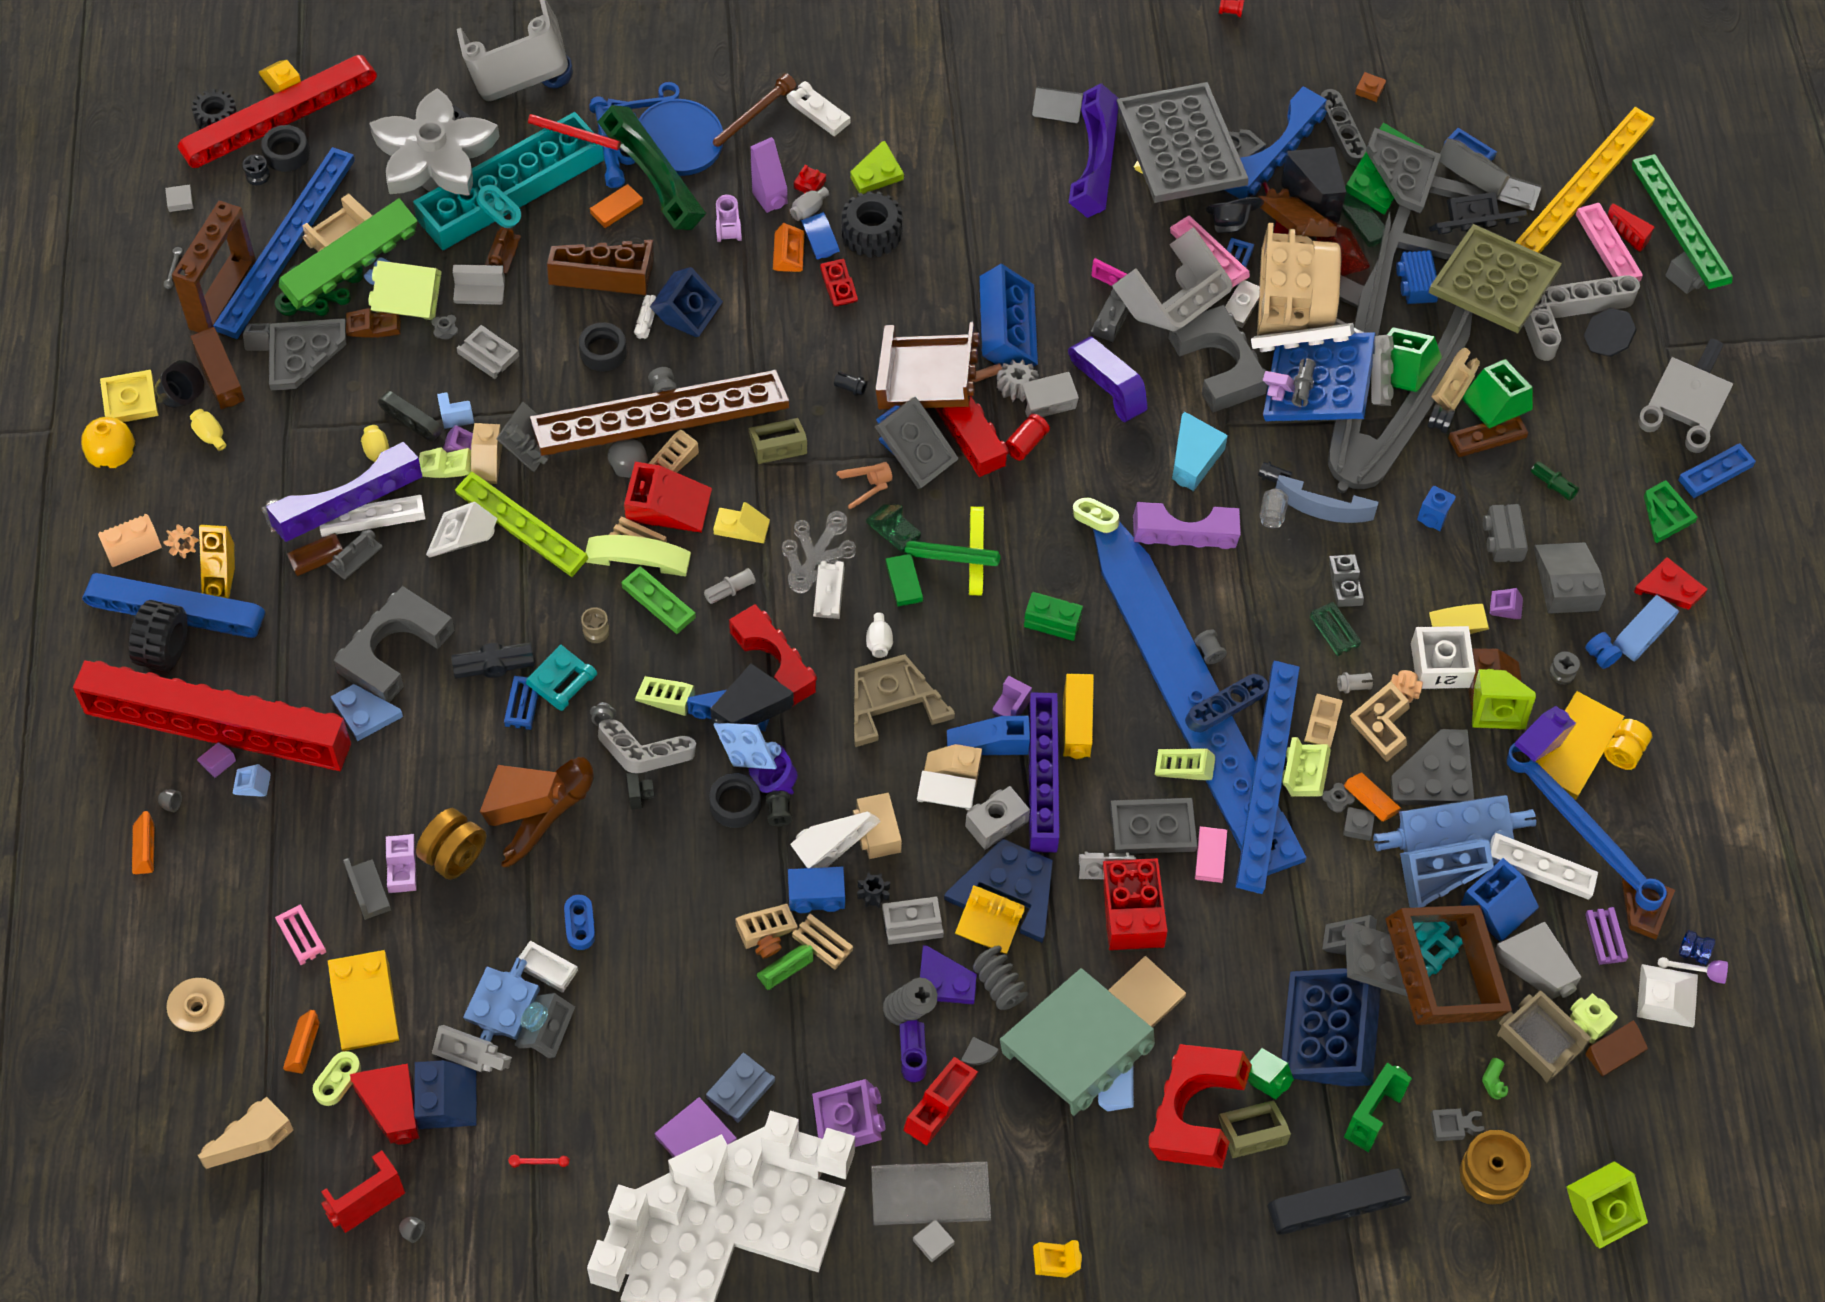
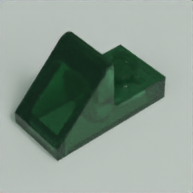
[866,504,921,553]

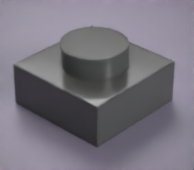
[1343,807,1375,841]

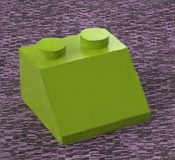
[1566,1161,1648,1249]

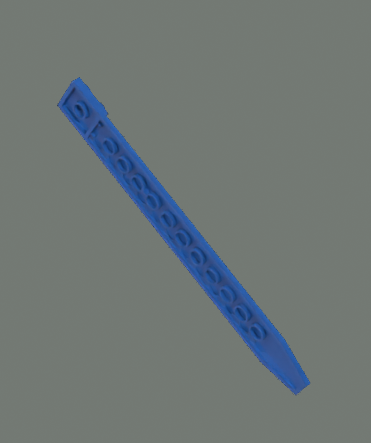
[1093,521,1306,876]

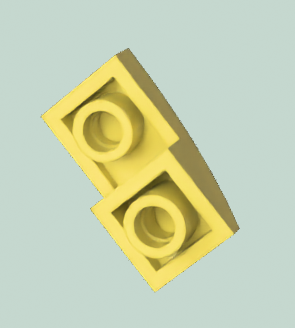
[1429,604,1489,634]

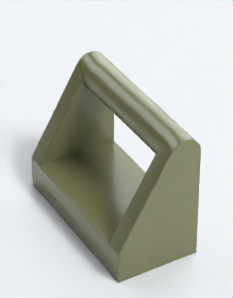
[749,418,807,464]
[1219,1100,1291,1159]

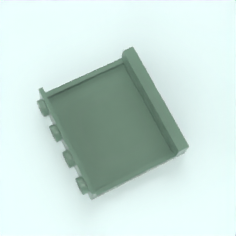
[1000,968,1155,1116]

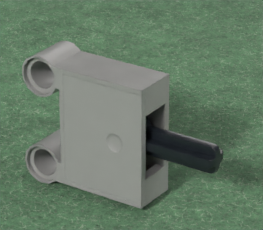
[1638,339,1733,453]

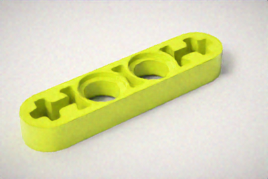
[969,507,984,596]

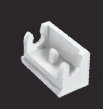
[813,561,845,619]
[917,771,976,810]

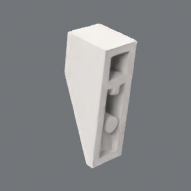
[790,812,881,868]

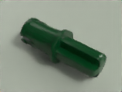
[1531,462,1579,501]

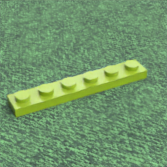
[455,471,589,577]

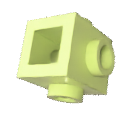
[1570,993,1618,1045]

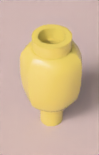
[190,409,227,451]
[361,425,389,462]

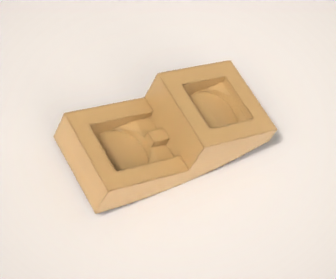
[1304,694,1343,748]

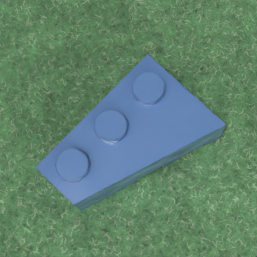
[1400,839,1494,908]

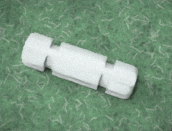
[634,295,656,339]

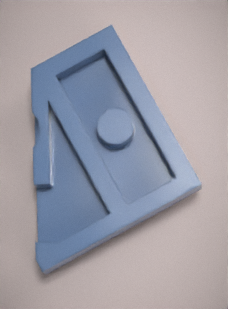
[331,684,403,741]

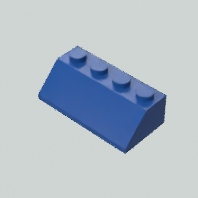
[979,264,1038,367]

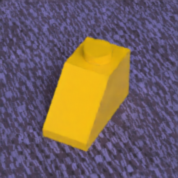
[259,60,301,94]

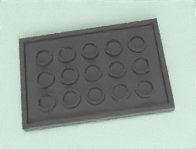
[1116,82,1248,203]

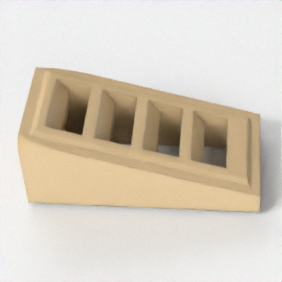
[648,429,699,473]
[735,904,798,949]

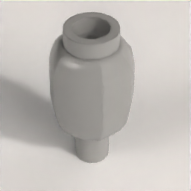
[790,187,829,221]

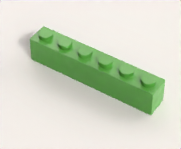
[279,198,417,309]

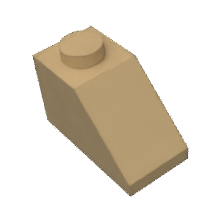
[471,423,502,484]
[924,744,982,786]

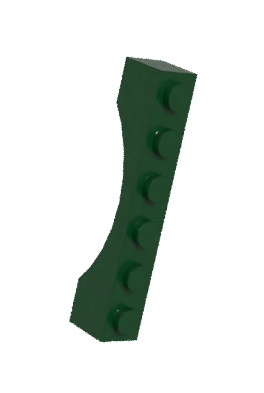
[597,105,706,230]

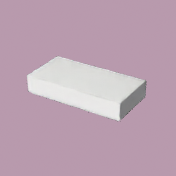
[518,941,578,993]

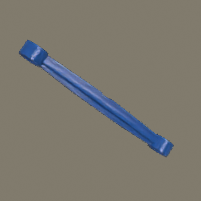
[1506,743,1667,911]

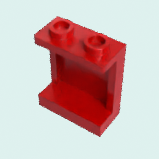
[321,1150,405,1233]

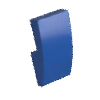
[801,212,840,259]

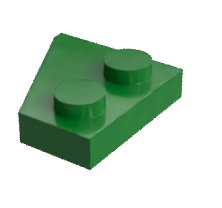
[1644,480,1698,543]

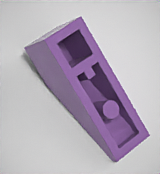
[751,137,788,213]

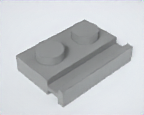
[457,325,519,379]
[882,897,944,945]

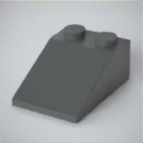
[1534,542,1606,614]

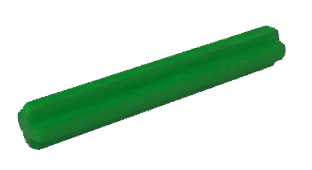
[905,541,1001,566]

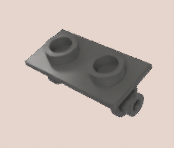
[327,529,383,580]

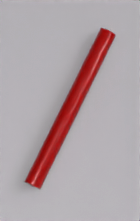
[528,114,621,150]

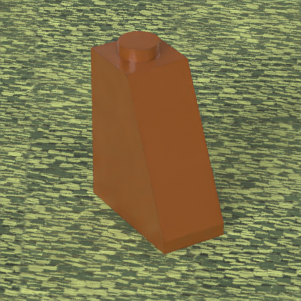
[480,765,565,826]

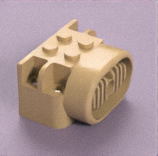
[1257,223,1341,336]

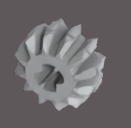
[997,359,1039,402]

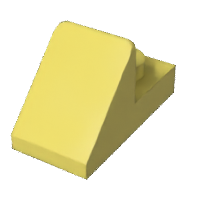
[714,502,770,544]

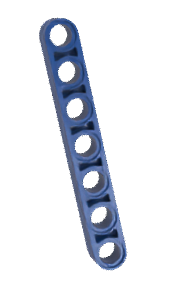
[82,573,265,638]

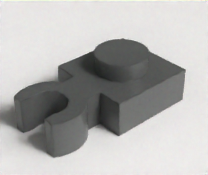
[1431,1108,1485,1141]

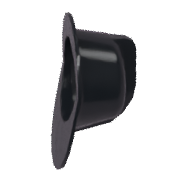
[1206,197,1264,233]
[155,360,204,408]

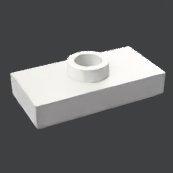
[1225,280,1259,328]

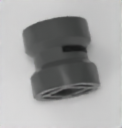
[648,367,678,393]

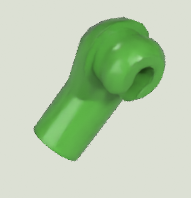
[1482,1058,1508,1099]

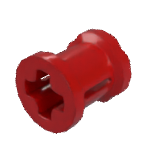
[1218,0,1244,18]

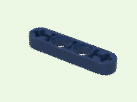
[1185,674,1269,733]

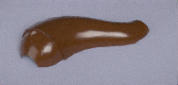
[501,757,594,868]

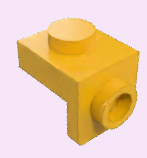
[1033,1240,1082,1278]

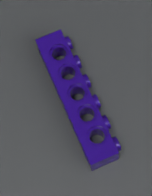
[1029,693,1059,853]

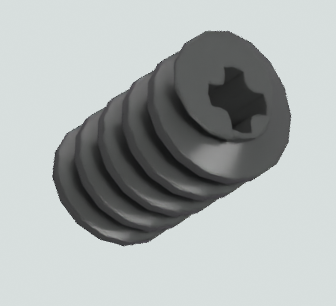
[973,945,1029,1010]
[883,977,938,1026]

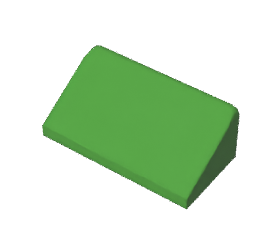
[757,945,813,990]

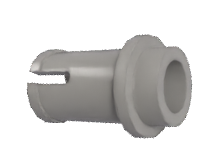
[1337,672,1373,693]

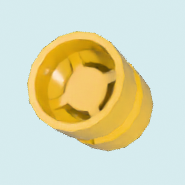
[1604,719,1652,770]

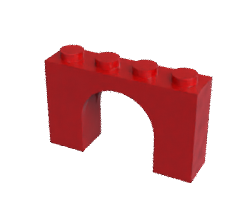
[1149,1044,1252,1168]

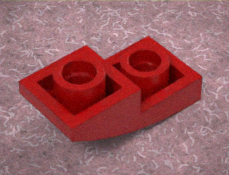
[820,259,858,307]

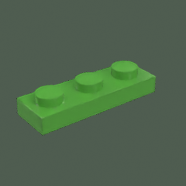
[621,566,696,634]

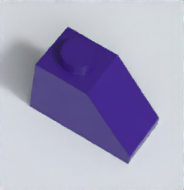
[1514,706,1576,762]

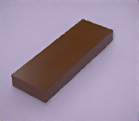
[1448,416,1529,457]

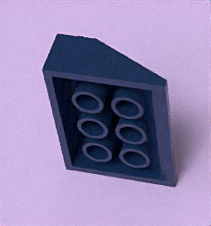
[1282,968,1381,1086]

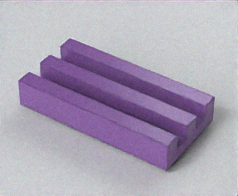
[1585,907,1628,965]

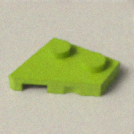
[850,141,904,194]

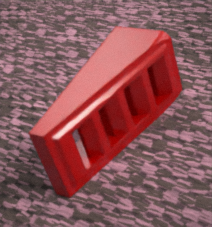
[1607,204,1655,252]

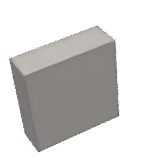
[165,184,194,212]
[913,1219,955,1262]

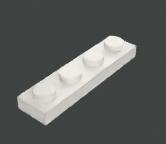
[1251,323,1355,352]
[320,495,425,537]
[1490,833,1598,900]

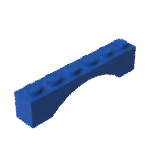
[1225,86,1327,199]

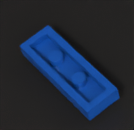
[1678,443,1756,498]

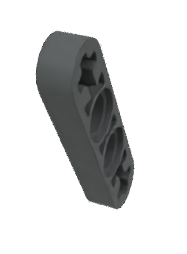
[1321,89,1367,166]

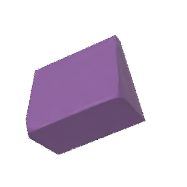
[443,425,473,453]
[1490,588,1523,619]
[197,742,236,778]

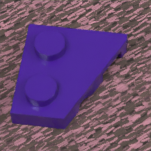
[920,945,977,1005]

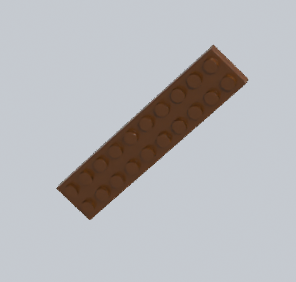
[530,370,789,456]

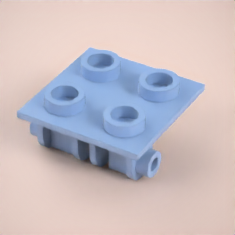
[713,723,781,769]

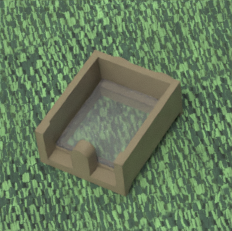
[1497,990,1591,1083]

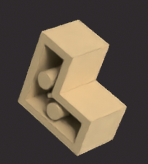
[1350,682,1410,762]

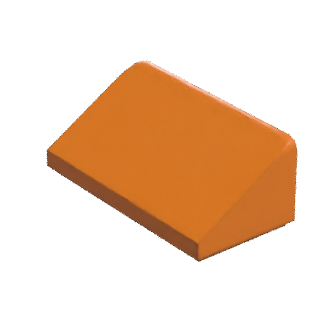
[773,223,805,272]
[132,811,154,874]
[283,1010,320,1074]

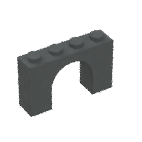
[1168,305,1268,413]
[334,586,455,703]

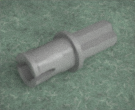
[704,568,756,604]

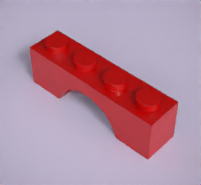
[729,604,817,706]

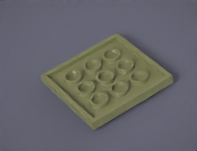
[1429,224,1562,333]

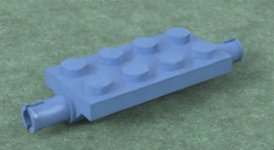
[1373,795,1536,853]

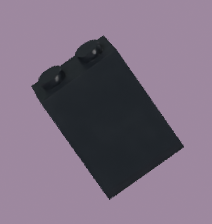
[1281,147,1346,224]

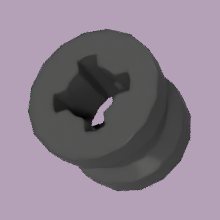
[1549,651,1580,685]

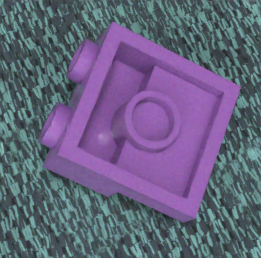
[812,1079,885,1147]

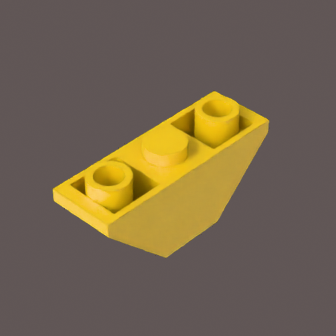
[199,525,235,599]

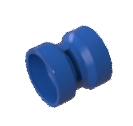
[1585,632,1623,669]

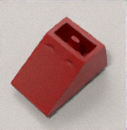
[624,462,712,533]
[1103,858,1167,950]

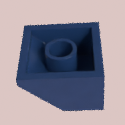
[650,267,723,337]
[414,1060,477,1129]

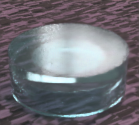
[521,1002,548,1032]

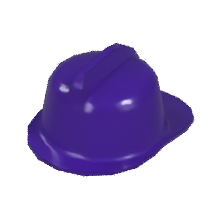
[749,743,798,795]

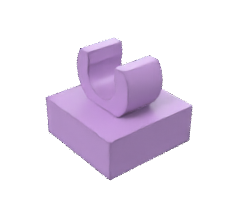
[1263,371,1295,401]

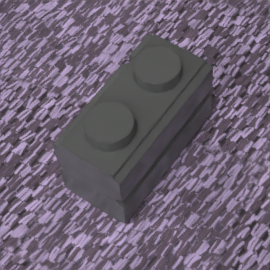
[1483,504,1528,562]

